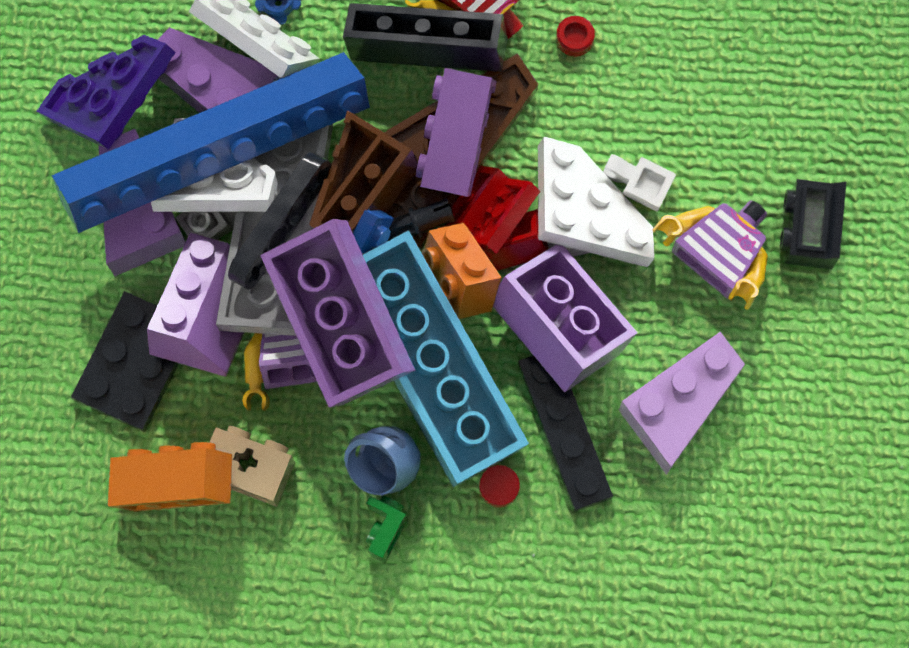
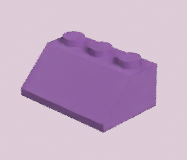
[147,232,244,377]

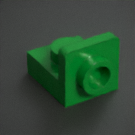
[366,495,408,563]

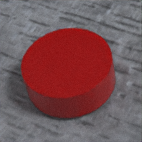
[556,16,595,57]
[479,465,520,507]

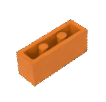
[108,442,232,512]

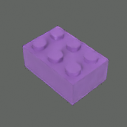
[493,244,638,392]

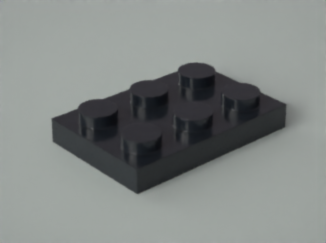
[71,291,179,432]

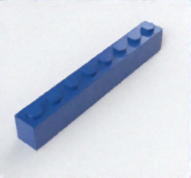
[52,52,370,233]

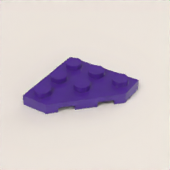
[36,35,176,150]

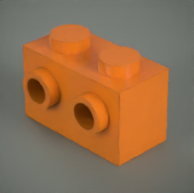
[422,223,502,319]

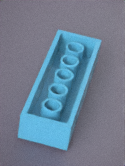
[363,230,529,488]

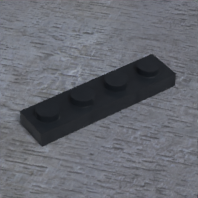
[518,355,613,512]

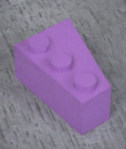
[98,129,186,276]

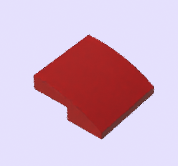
[437,166,541,255]

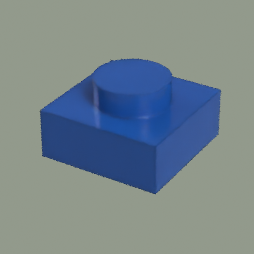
[353,210,394,253]

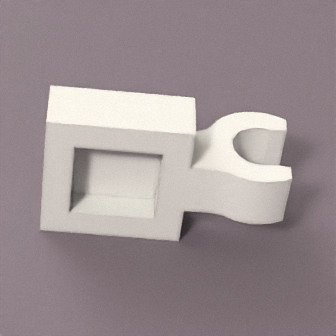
[603,154,676,212]

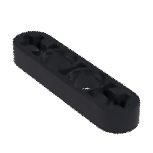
[228,152,331,290]

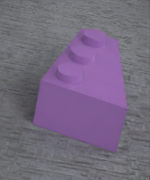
[158,27,281,113]
[416,68,497,197]

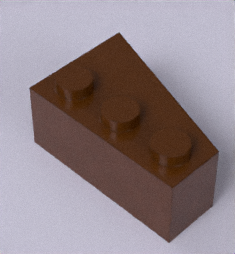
[309,110,418,233]

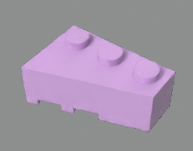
[619,332,745,475]

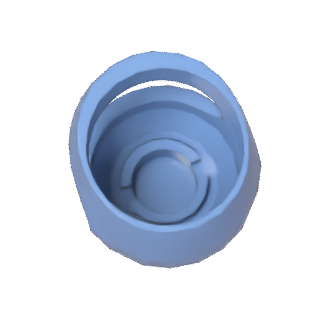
[344,426,420,495]

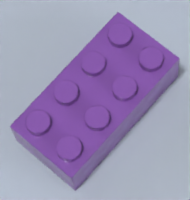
[260,219,415,408]

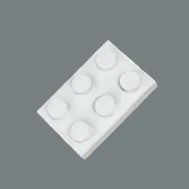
[189,0,320,78]

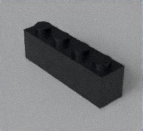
[343,3,508,72]

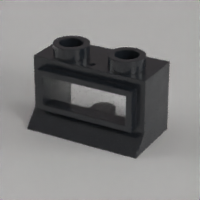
[780,179,846,270]

